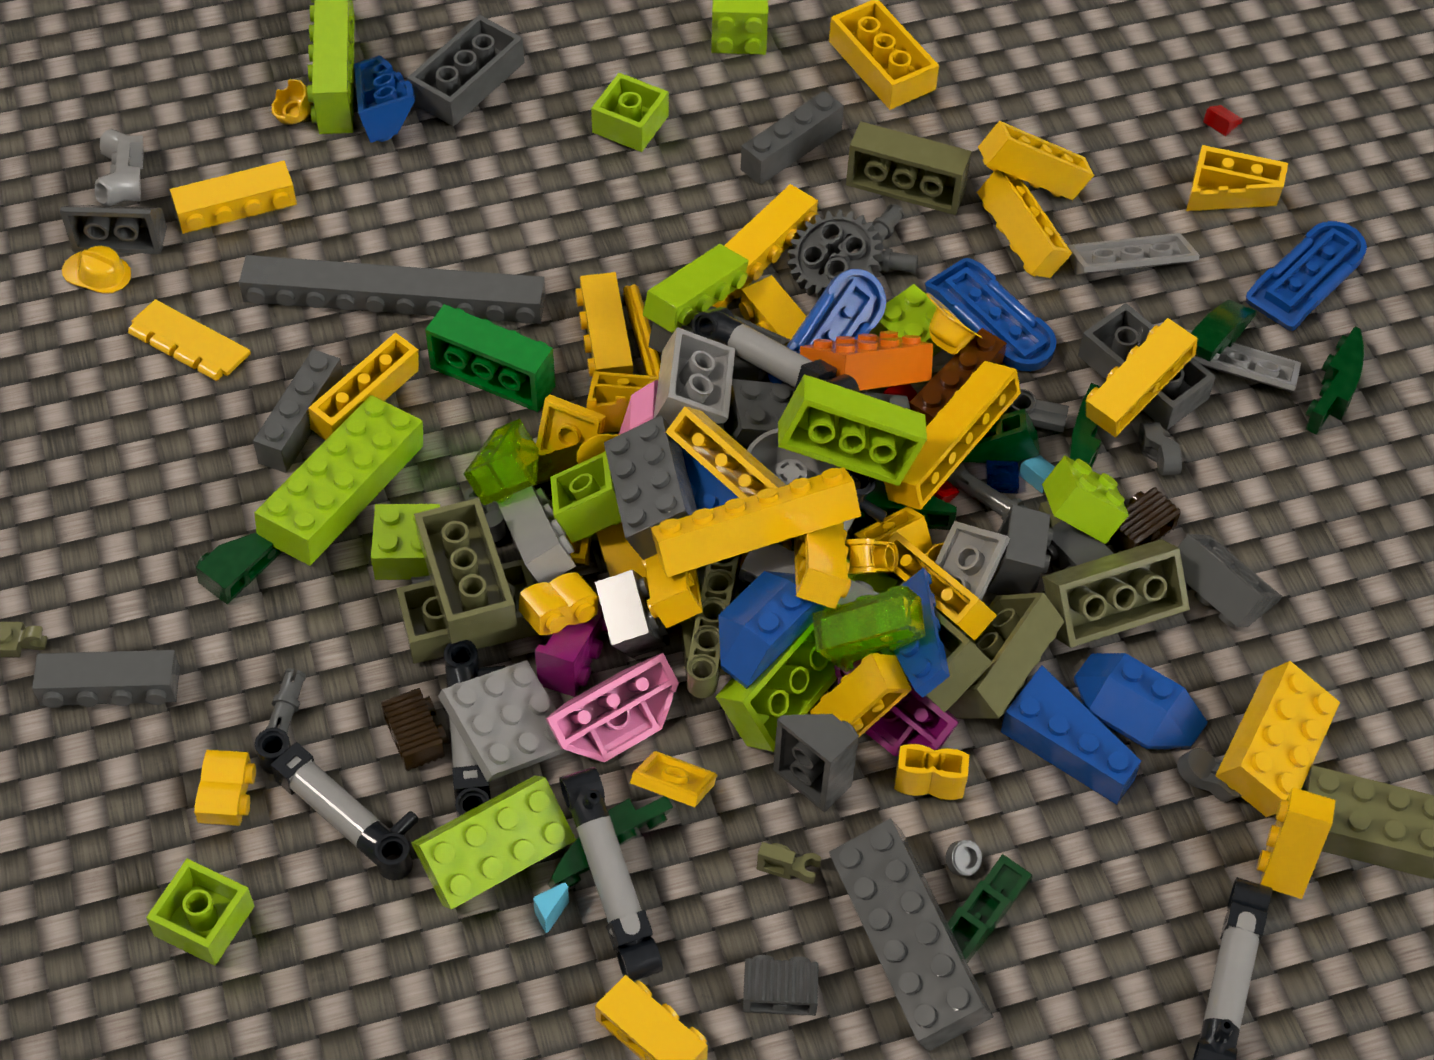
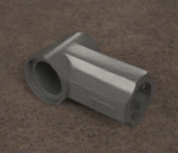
[1005,389,1069,433]

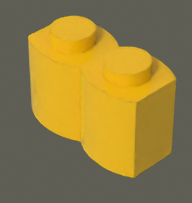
[519,572,599,635]
[894,744,969,800]
[194,749,256,826]

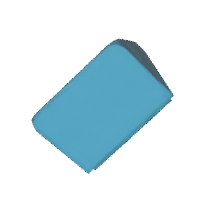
[1019,455,1055,494]
[533,883,569,933]

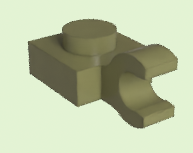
[0,622,48,657]
[757,842,822,884]

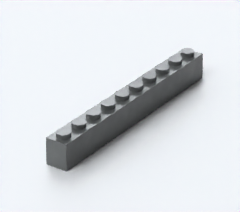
[239,255,546,324]

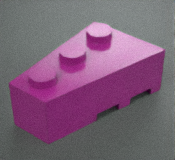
[535,600,608,697]

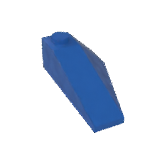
[354,55,415,143]

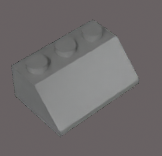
[653,327,735,425]

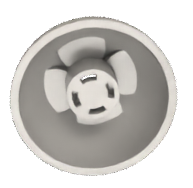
[747,428,841,485]

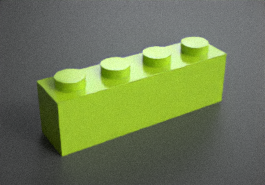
[643,244,749,333]

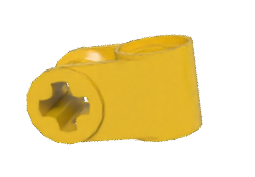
[846,538,899,574]

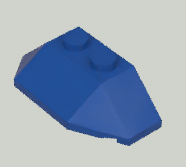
[718,571,828,689]
[1073,653,1208,749]

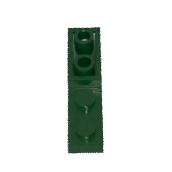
[1305,326,1364,435]
[548,796,673,888]

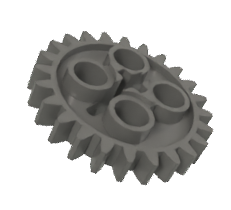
[788,209,884,299]

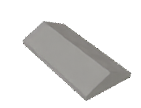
[1067,233,1199,275]
[1185,329,1302,393]
[934,521,1010,635]

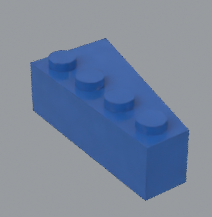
[1001,665,1141,805]

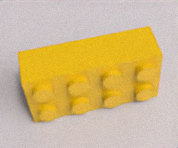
[829,0,939,110]
[1215,661,1340,817]

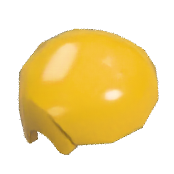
[272,79,313,125]

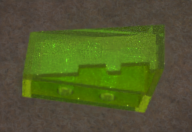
[464,418,539,505]
[812,586,926,672]

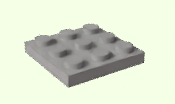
[438,660,568,782]

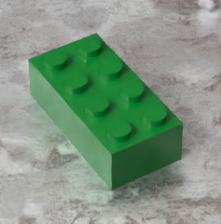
[425,304,555,412]

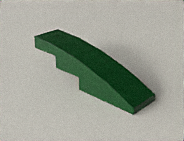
[1191,299,1256,362]
[1068,383,1101,468]
[948,854,1032,963]

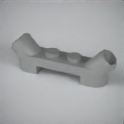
[94,129,144,207]

